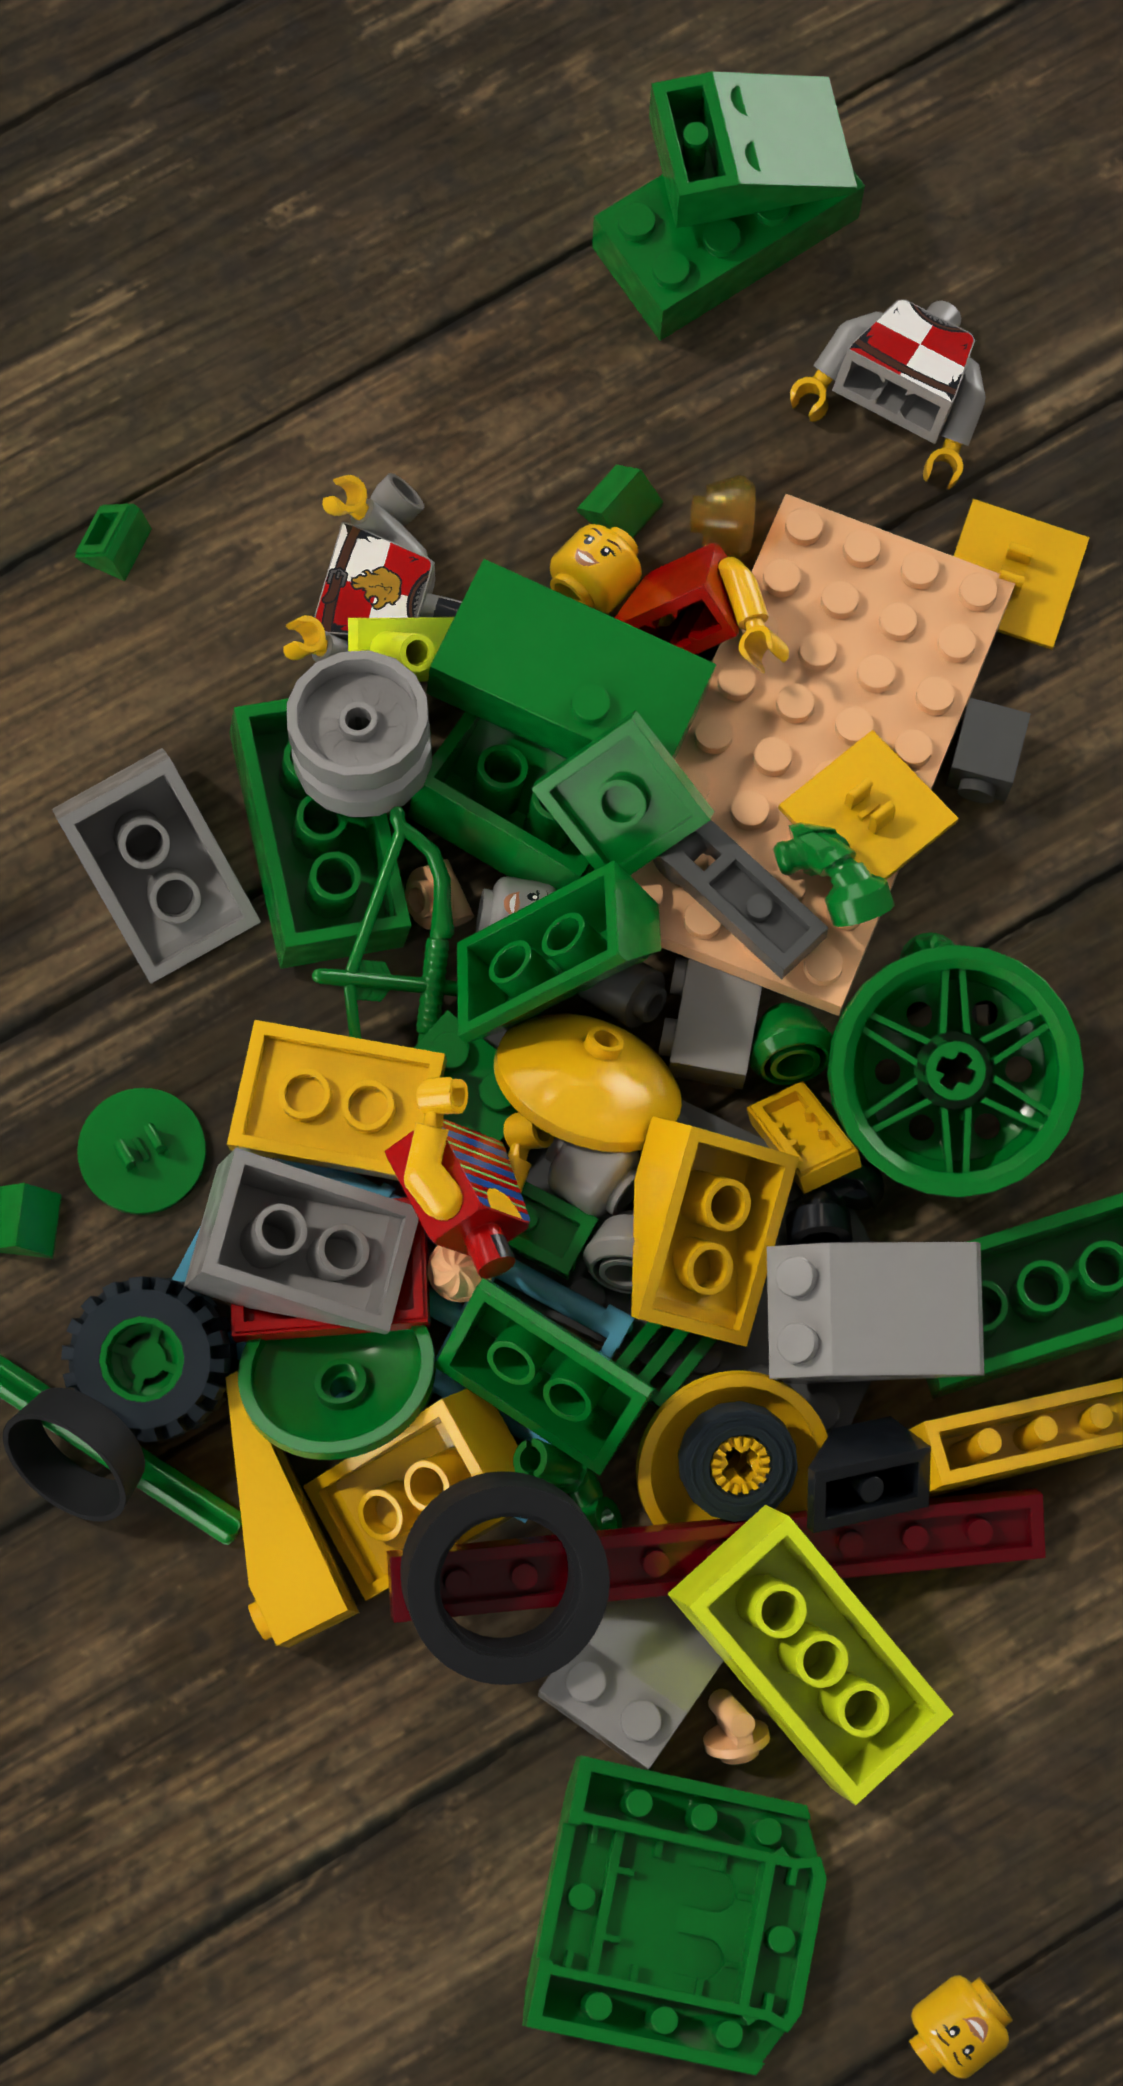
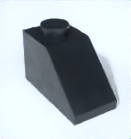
[807,1416,931,1533]

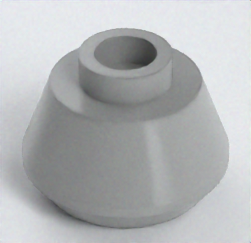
[583,1210,634,1294]

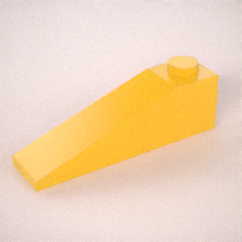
[225,1371,359,1648]
[909,1378,1123,1497]

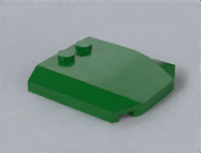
[522,1755,827,2075]

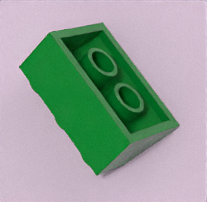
[407,711,594,890]
[457,860,661,1043]
[435,1278,656,1476]

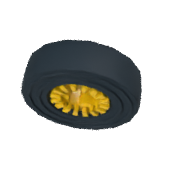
[678,1401,798,1522]

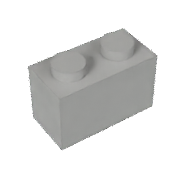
[658,956,762,1089]

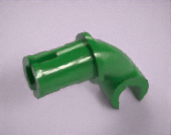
[513,1438,622,1531]

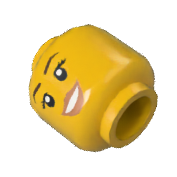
[550,524,642,614]
[909,1975,1013,2079]

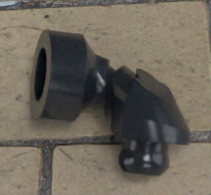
[785,1159,885,1245]

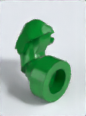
[773,822,895,927]

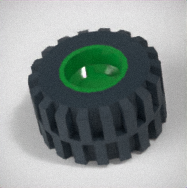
[61,1276,238,1442]

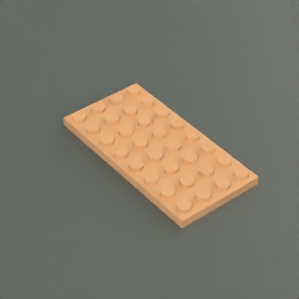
[630,494,1015,1016]

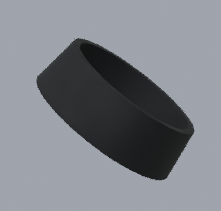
[3,1388,145,1522]

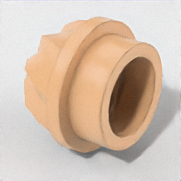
[427,1245,492,1302]

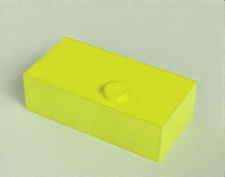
[668,1505,954,1805]

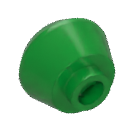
[749,1003,833,1085]

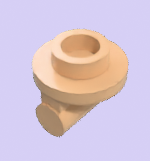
[404,859,474,929]
[703,1689,770,1765]

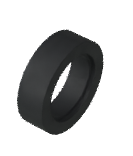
[400,1471,610,1685]

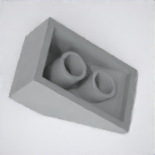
[52,748,261,984]
[184,1148,419,1334]
[767,1242,984,1384]
[538,1596,723,1770]

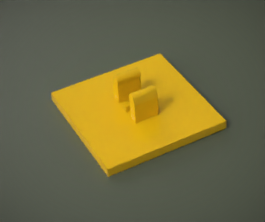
[954,499,1090,650]
[778,730,959,880]

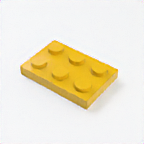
[227,1020,447,1181]

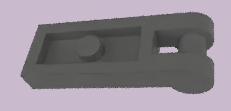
[653,820,829,980]

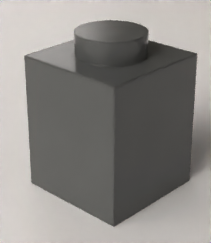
[945,698,1031,803]

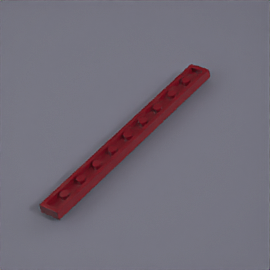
[387,1488,1046,1623]

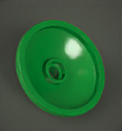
[238,1325,436,1460]

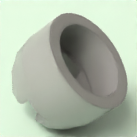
[370,473,425,526]

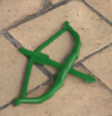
[312,806,457,1044]

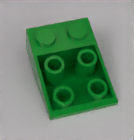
[649,71,857,229]

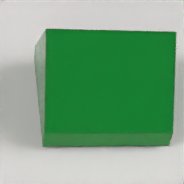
[577,464,663,538]
[75,503,152,581]
[0,1183,62,1258]

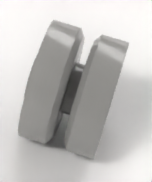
[287,650,432,817]

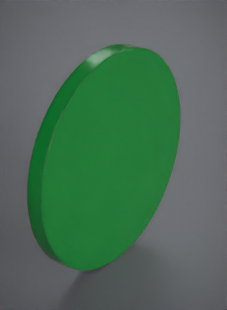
[77,1088,206,1215]

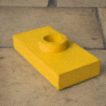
[747,1081,862,1194]

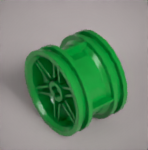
[827,945,1084,1197]

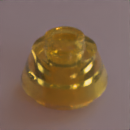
[690,475,756,559]

